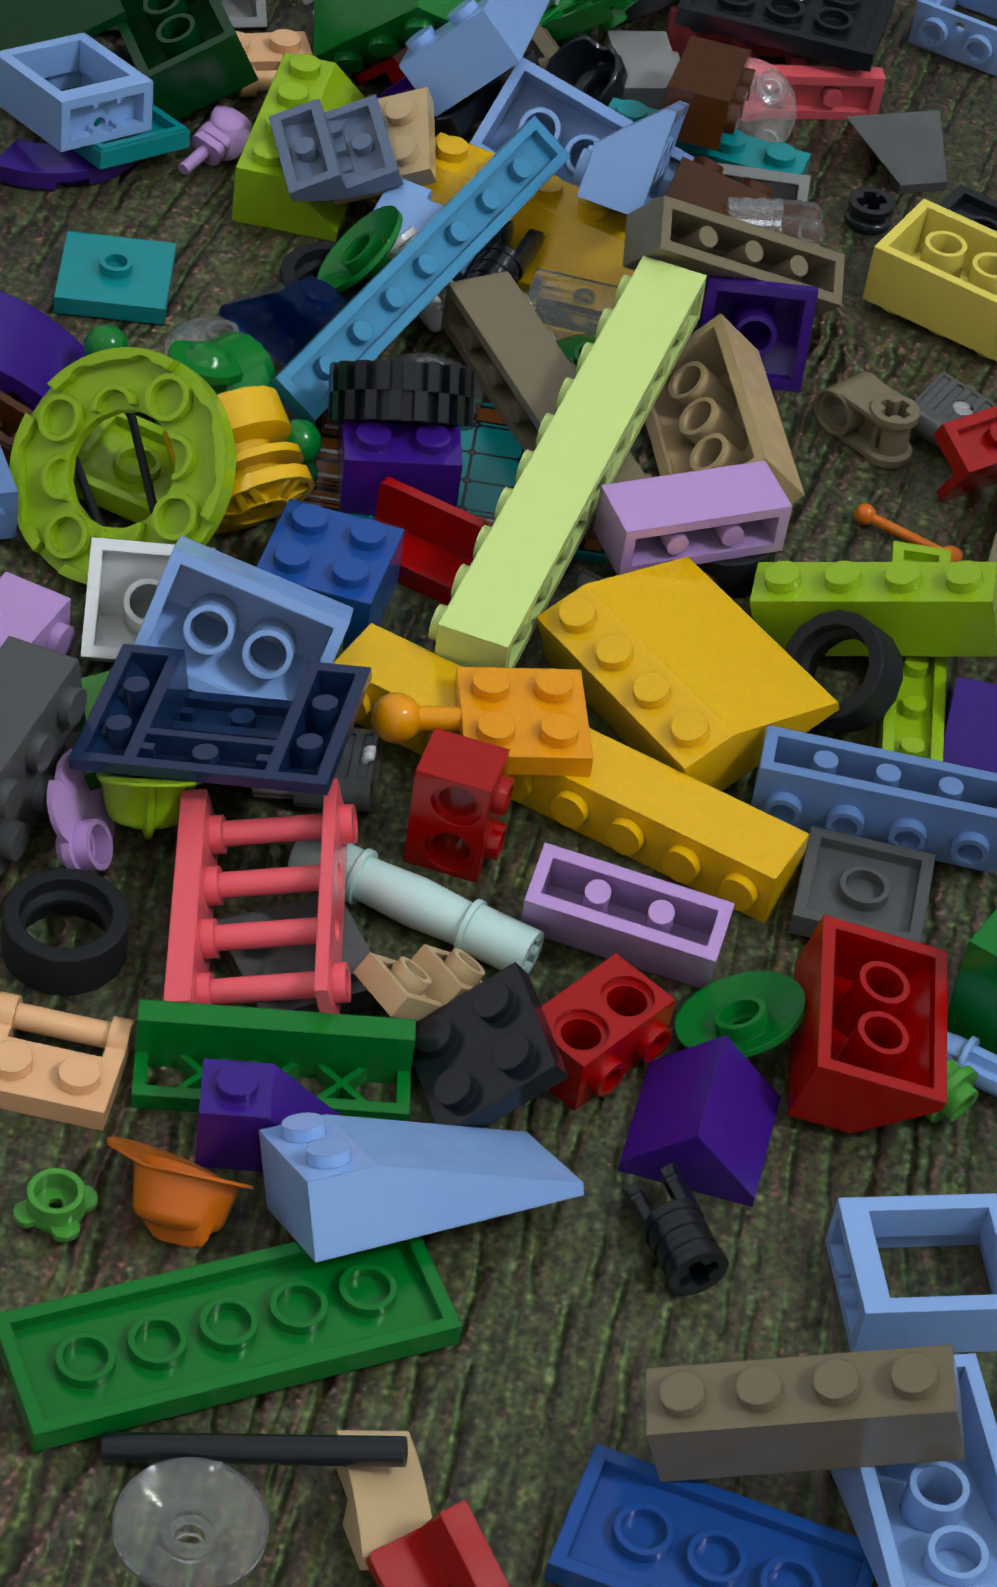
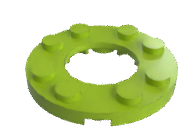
[9,347,236,585]

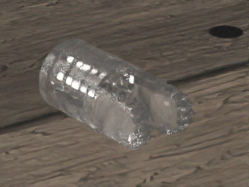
[725,196,826,246]

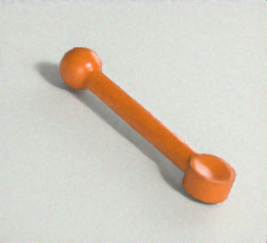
[854,503,963,562]

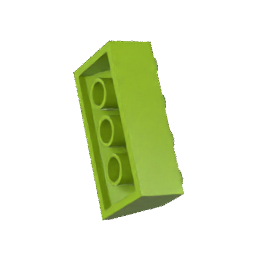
[232,52,365,242]
[750,560,997,657]

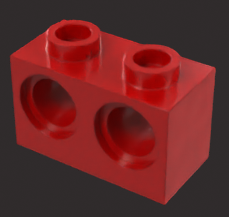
[403,728,515,883]
[541,953,675,1111]

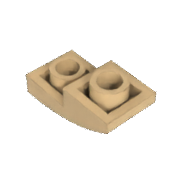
[353,944,485,1021]
[335,1430,432,1570]

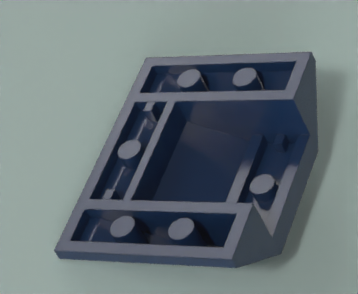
[68,644,372,795]

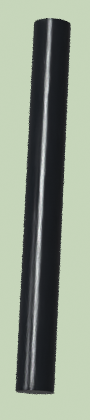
[101,1432,408,1467]

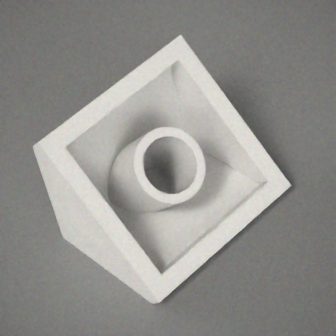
[80,537,216,662]

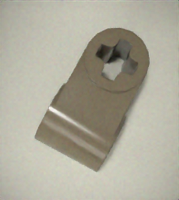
[814,371,921,469]

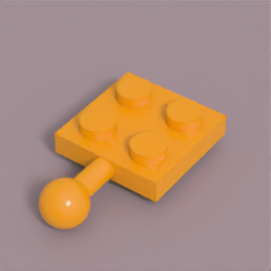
[371,666,593,777]

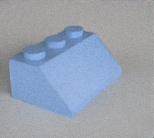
[573,100,690,214]
[134,535,354,701]

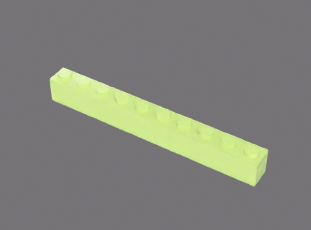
[428,255,707,668]

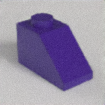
[195,1058,339,1172]

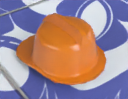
[106,1136,254,1249]

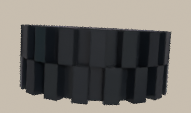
[328,360,475,431]

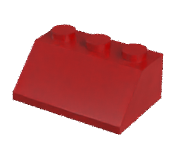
[787,915,948,1133]

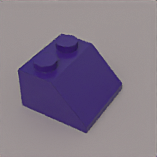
[337,421,463,515]

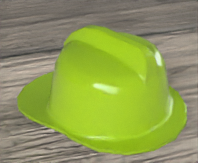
[96,772,202,840]

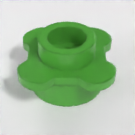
[13,1168,98,1242]

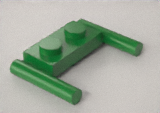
[539,0,638,44]

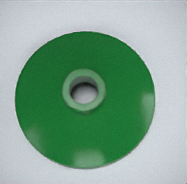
[316,205,403,295]
[675,971,807,1058]

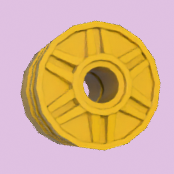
[161,385,315,534]

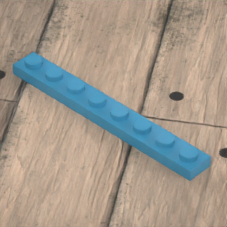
[270,116,571,423]

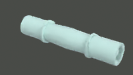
[288,840,544,974]

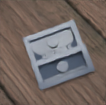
[269,94,404,201]

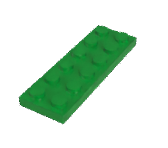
[0,1236,462,1453]

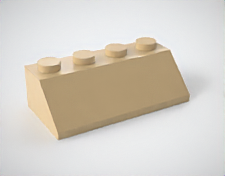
[645,313,805,504]

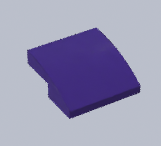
[0,291,85,411]

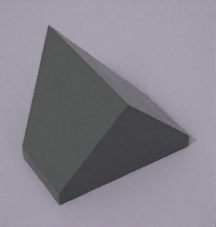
[845,110,947,194]

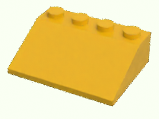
[536,557,839,791]

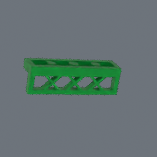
[130,999,416,1121]

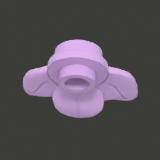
[46,748,115,874]

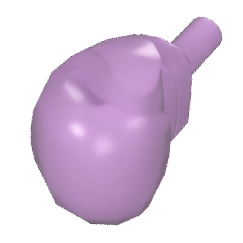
[178,105,254,175]

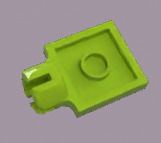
[73,413,174,523]

